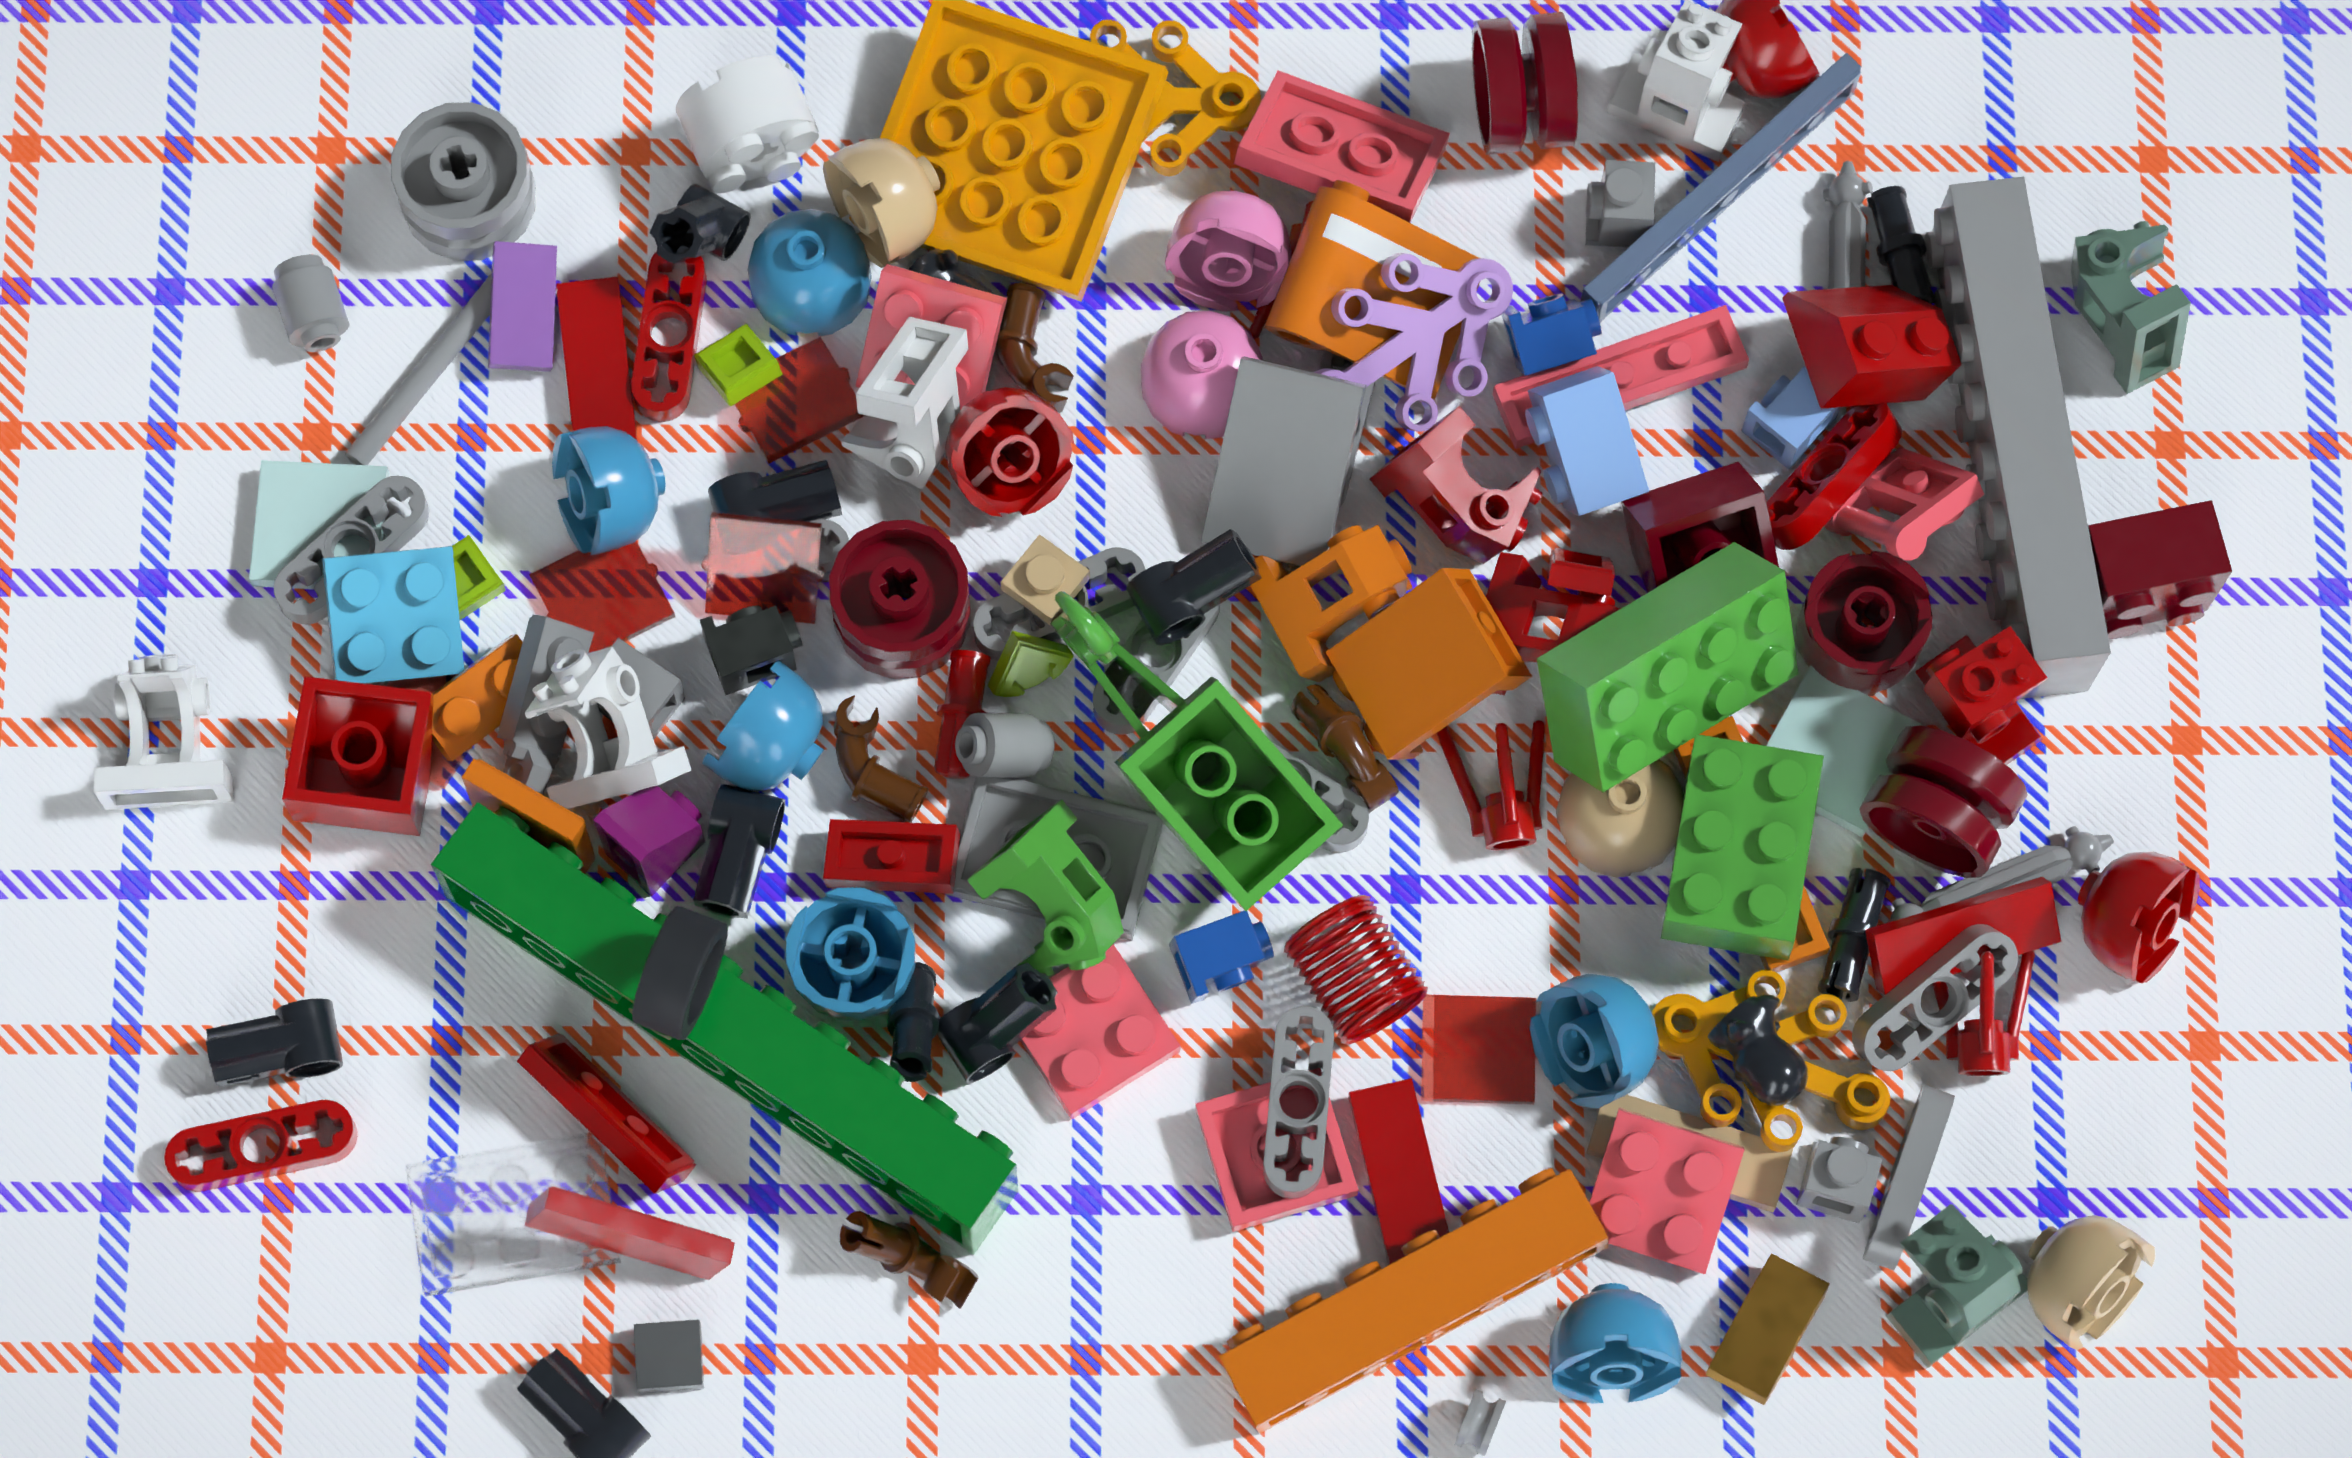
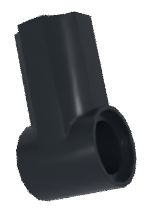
[649,183,751,264]
[707,459,842,553]
[1126,529,1262,645]
[693,783,785,919]
[936,963,1058,1084]
[206,998,343,1087]
[516,1349,652,1458]

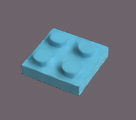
[322,546,464,684]

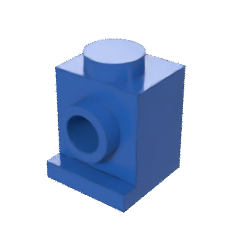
[1501,294,1602,376]
[1168,910,1274,1004]

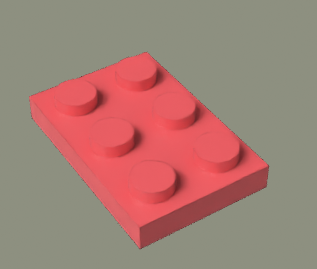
[1234,70,1450,223]

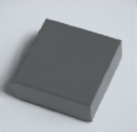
[634,1319,704,1393]

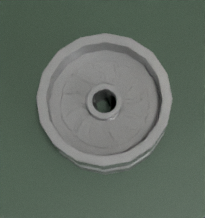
[391,102,536,261]

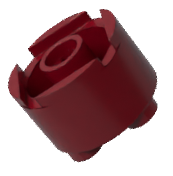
[1795,551,1933,696]

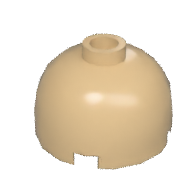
[823,139,940,268]
[1556,759,1683,878]
[2027,1215,2155,1350]

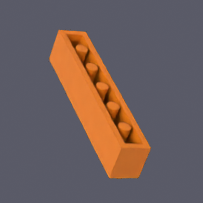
[1219,1168,1609,1434]

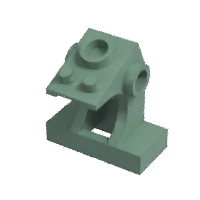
[2071,221,2191,394]
[1887,1203,2028,1368]

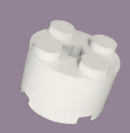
[675,55,819,194]

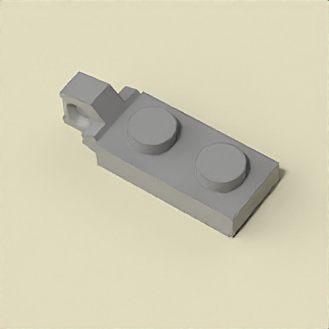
[497,614,594,795]

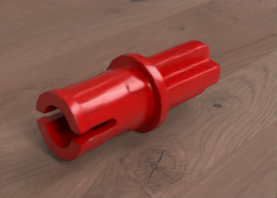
[934,650,991,779]

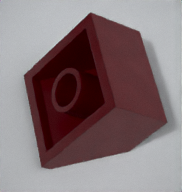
[1621,461,1779,593]

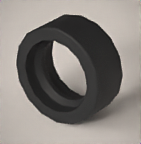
[632,906,728,1040]

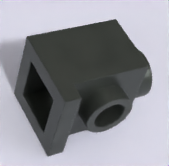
[700,606,803,696]

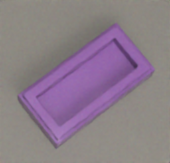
[488,241,557,372]

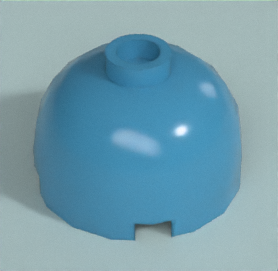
[747,209,872,337]
[552,426,666,555]
[702,660,824,791]
[786,888,915,1020]
[1530,974,1659,1109]
[1548,1283,1682,1404]

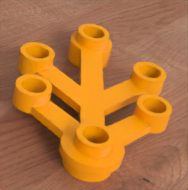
[1090,19,1262,176]
[1652,970,1890,1152]

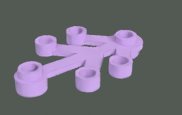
[1313,253,1513,432]

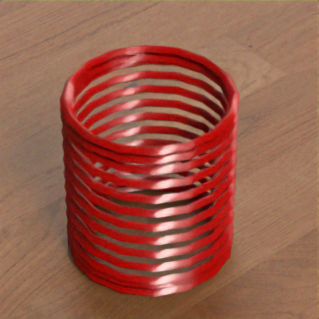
[1284,895,1428,1044]

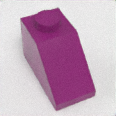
[593,786,705,896]

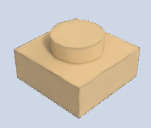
[1001,534,1090,626]

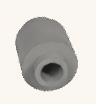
[272,254,350,352]
[955,713,1055,778]

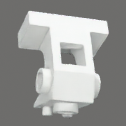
[1607,0,1746,162]
[841,317,969,490]
[525,646,691,809]
[93,654,234,810]

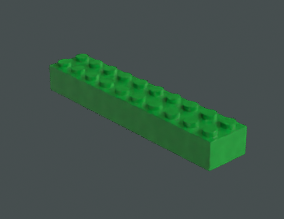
[431,802,1019,1255]

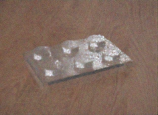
[405,1132,622,1297]

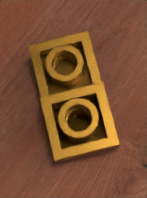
[1706,1253,1830,1406]

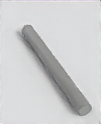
[345,273,492,465]

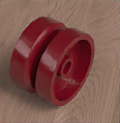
[1471,12,1578,155]
[829,520,971,679]
[1859,725,2028,878]

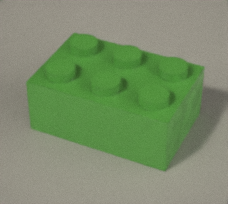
[1660,734,1824,960]

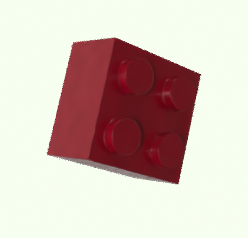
[2088,500,2233,639]

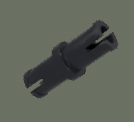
[1867,186,1936,304]
[1817,868,1891,1002]
[887,962,939,1082]

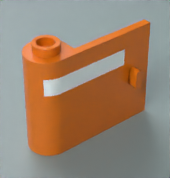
[1265,180,1481,400]

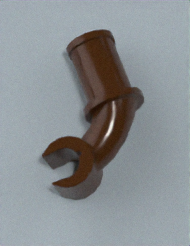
[995,283,1074,413]
[1291,684,1399,813]
[833,695,929,823]
[839,1211,979,1309]

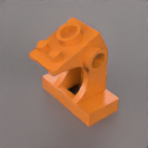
[1250,525,1412,683]

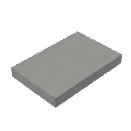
[1201,356,1366,566]
[946,777,1163,941]

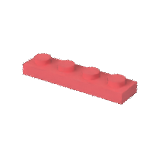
[1492,305,1749,449]

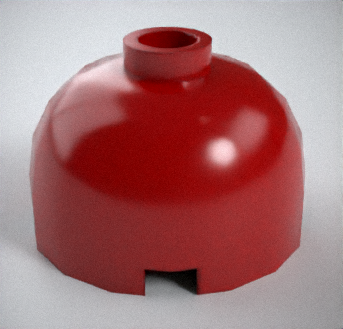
[1715,0,1820,99]
[945,387,1075,517]
[2078,851,2200,984]

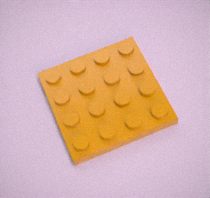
[848,0,1168,302]

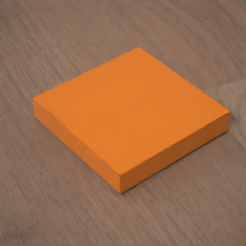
[462,758,596,874]

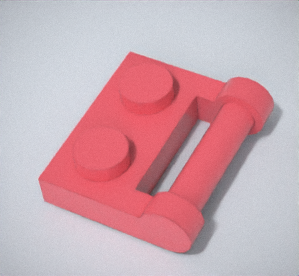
[1824,447,1985,561]

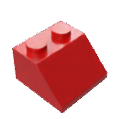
[1782,285,1962,409]
[282,676,433,836]

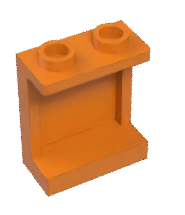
[1326,568,1533,760]

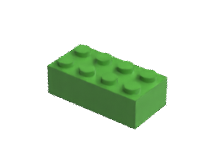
[1537,542,1799,792]

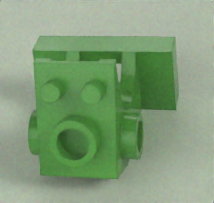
[967,799,1124,976]

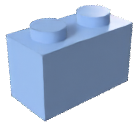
[1525,366,1649,516]

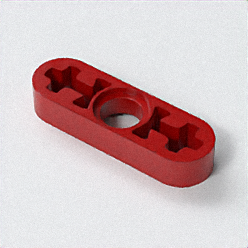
[631,251,707,422]
[1766,403,1903,550]
[164,1100,358,1192]

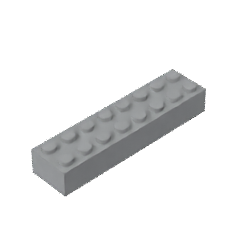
[1924,176,2111,699]

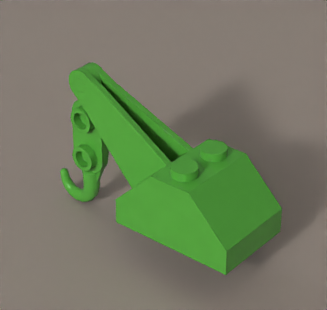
[1050,592,1343,911]

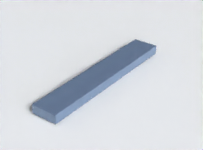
[1580,52,1862,322]

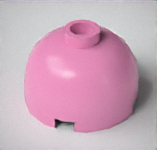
[1165,191,1291,311]
[1141,311,1263,439]

